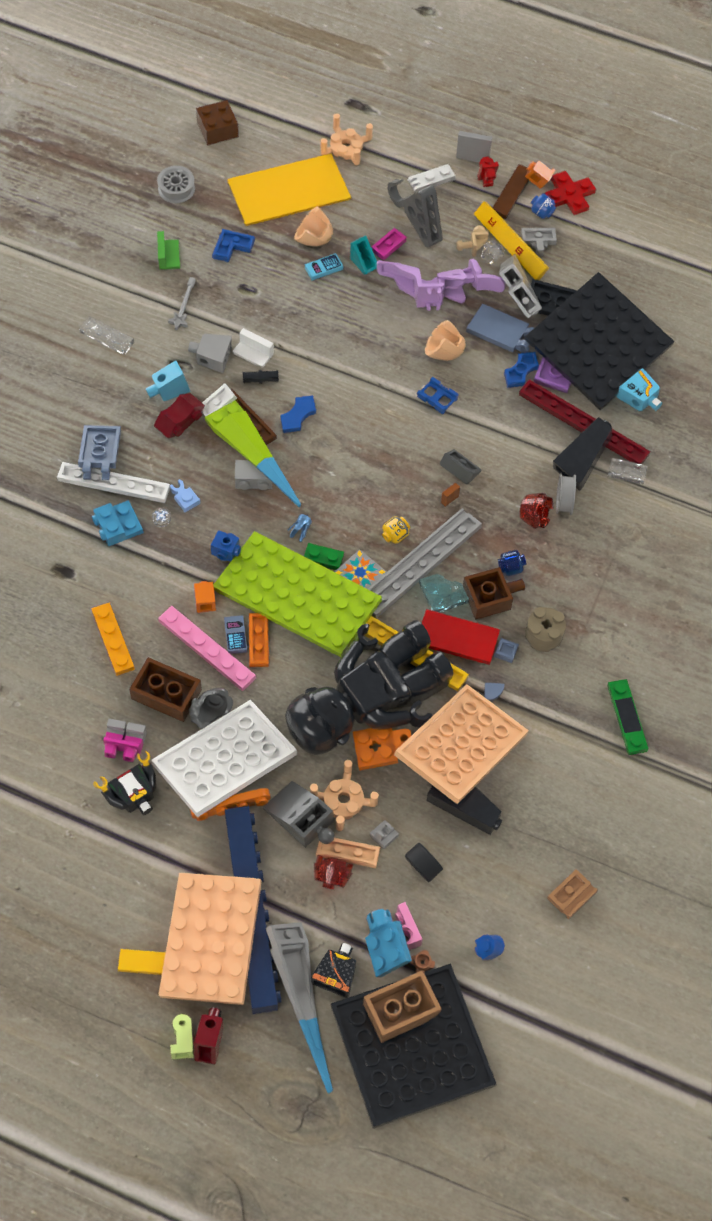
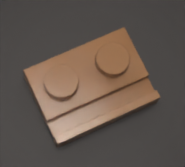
[547,869,598,919]

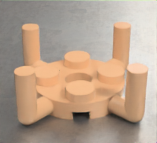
[321,113,373,166]
[310,760,379,831]

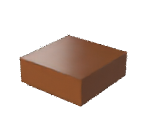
[441,483,460,507]

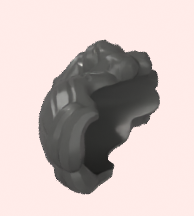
[189,688,233,729]

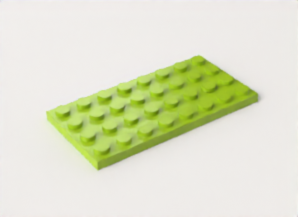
[213,531,382,657]

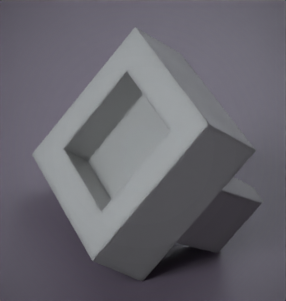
[370,820,399,849]

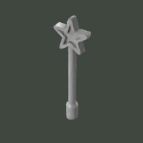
[168,277,196,330]

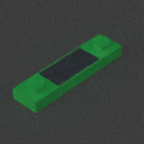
[607,679,648,755]

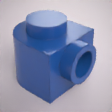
[475,935,505,960]

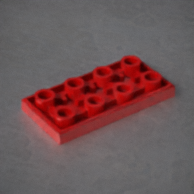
[422,609,500,665]

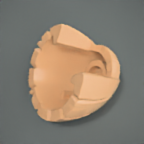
[294,207,333,246]
[425,320,466,361]

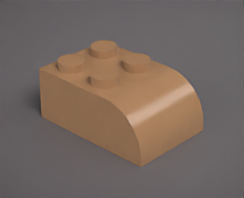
[363,970,441,1043]

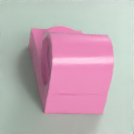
[395,902,422,950]

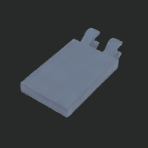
[466,303,534,353]
[78,425,121,480]

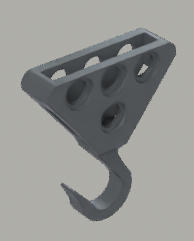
[387,179,443,248]

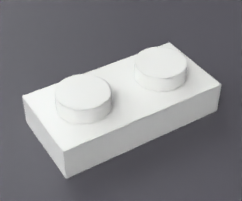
[202,383,237,416]

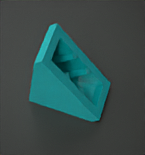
[350,235,377,275]

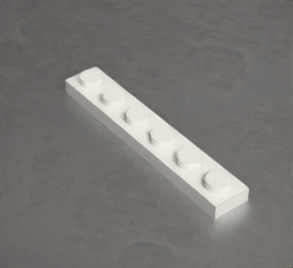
[57,462,170,503]

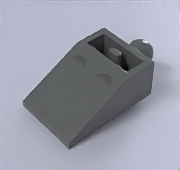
[263,781,334,848]

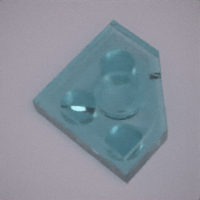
[419,574,469,612]

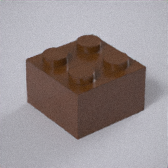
[196,100,239,145]

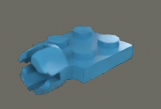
[365,909,412,977]

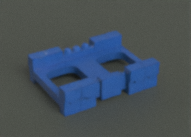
[417,377,459,414]

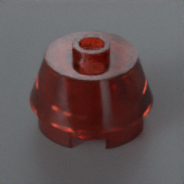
[519,492,554,529]
[313,855,353,890]

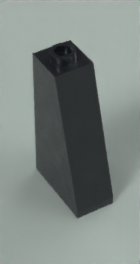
[553,417,612,491]
[426,785,502,835]

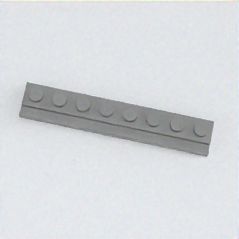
[368,508,482,618]

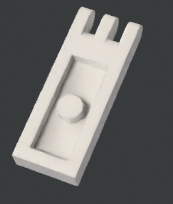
[408,164,456,193]

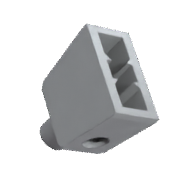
[188,334,232,373]

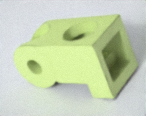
[171,1014,194,1059]

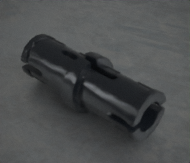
[243,369,279,384]

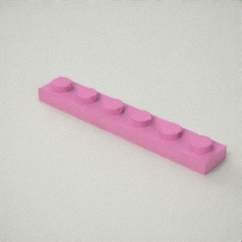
[158,606,256,691]

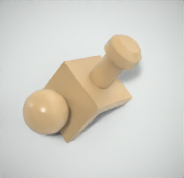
[456,225,489,257]

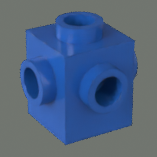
[211,530,241,562]

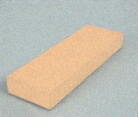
[316,838,380,868]

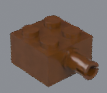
[462,567,525,620]

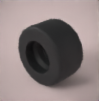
[405,843,443,882]

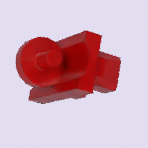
[477,157,499,187]

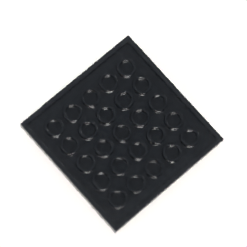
[524,272,675,410]
[330,963,497,1129]

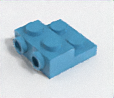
[92,500,143,546]

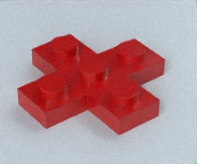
[544,171,596,215]

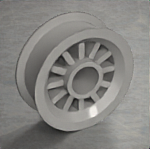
[157,166,195,203]
[556,473,576,515]

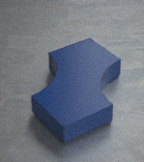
[504,352,539,388]
[280,395,316,433]

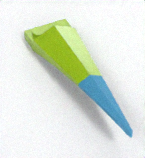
[205,400,301,508]

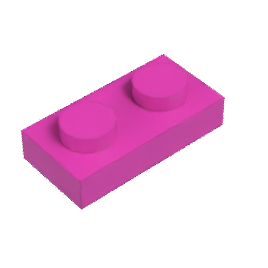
[371,228,407,261]

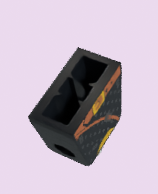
[311,943,356,998]

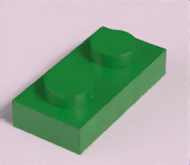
[304,543,344,570]

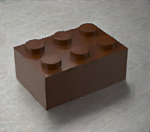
[129,657,202,722]

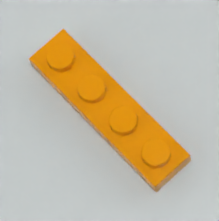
[91,602,135,676]

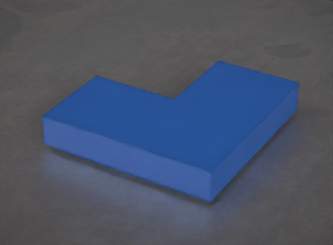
[212,229,255,262]

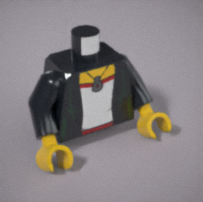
[93,751,156,815]

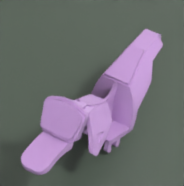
[377,259,506,311]

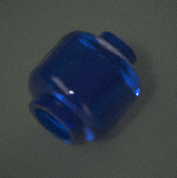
[498,550,527,576]

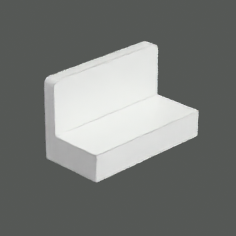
[233,328,274,368]

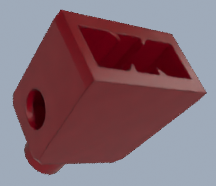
[194,1008,223,1065]

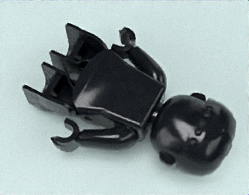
[285,620,453,755]

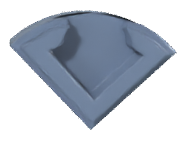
[484,683,504,702]

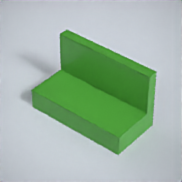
[157,231,180,270]

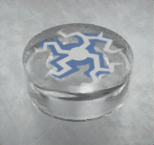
[152,508,171,527]

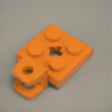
[353,728,412,771]

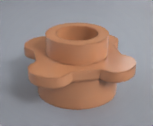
[410,950,435,973]

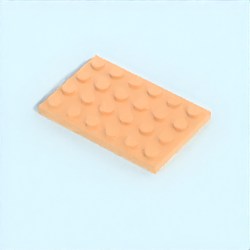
[394,684,529,804]
[158,873,262,1005]

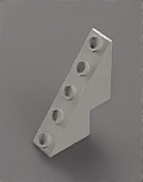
[499,254,542,318]

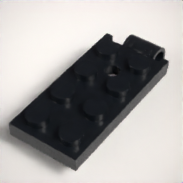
[531,279,577,316]

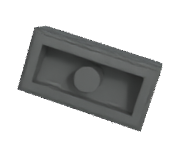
[440,449,481,484]

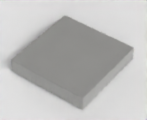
[456,131,492,162]

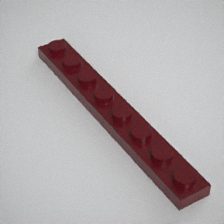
[519,379,650,467]

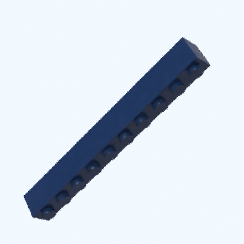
[225,806,281,1014]

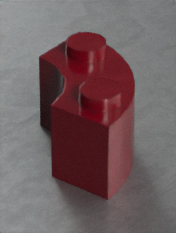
[153,393,205,439]

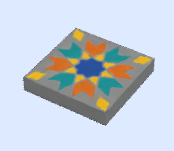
[335,549,387,589]

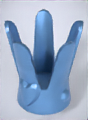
[288,514,312,542]

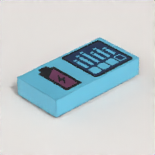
[305,253,343,281]

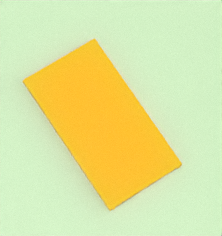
[227,153,351,226]

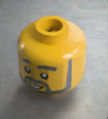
[382,516,410,544]

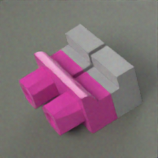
[103,719,147,762]

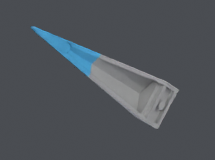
[266,923,333,1094]

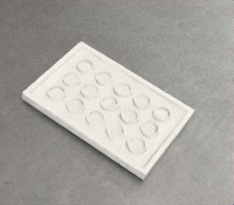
[152,700,297,817]

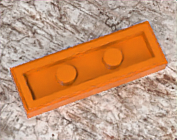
[249,613,269,667]

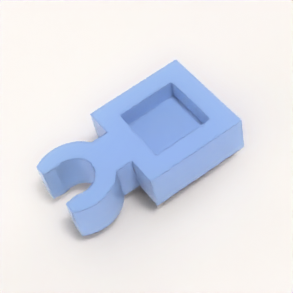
[170,480,200,512]

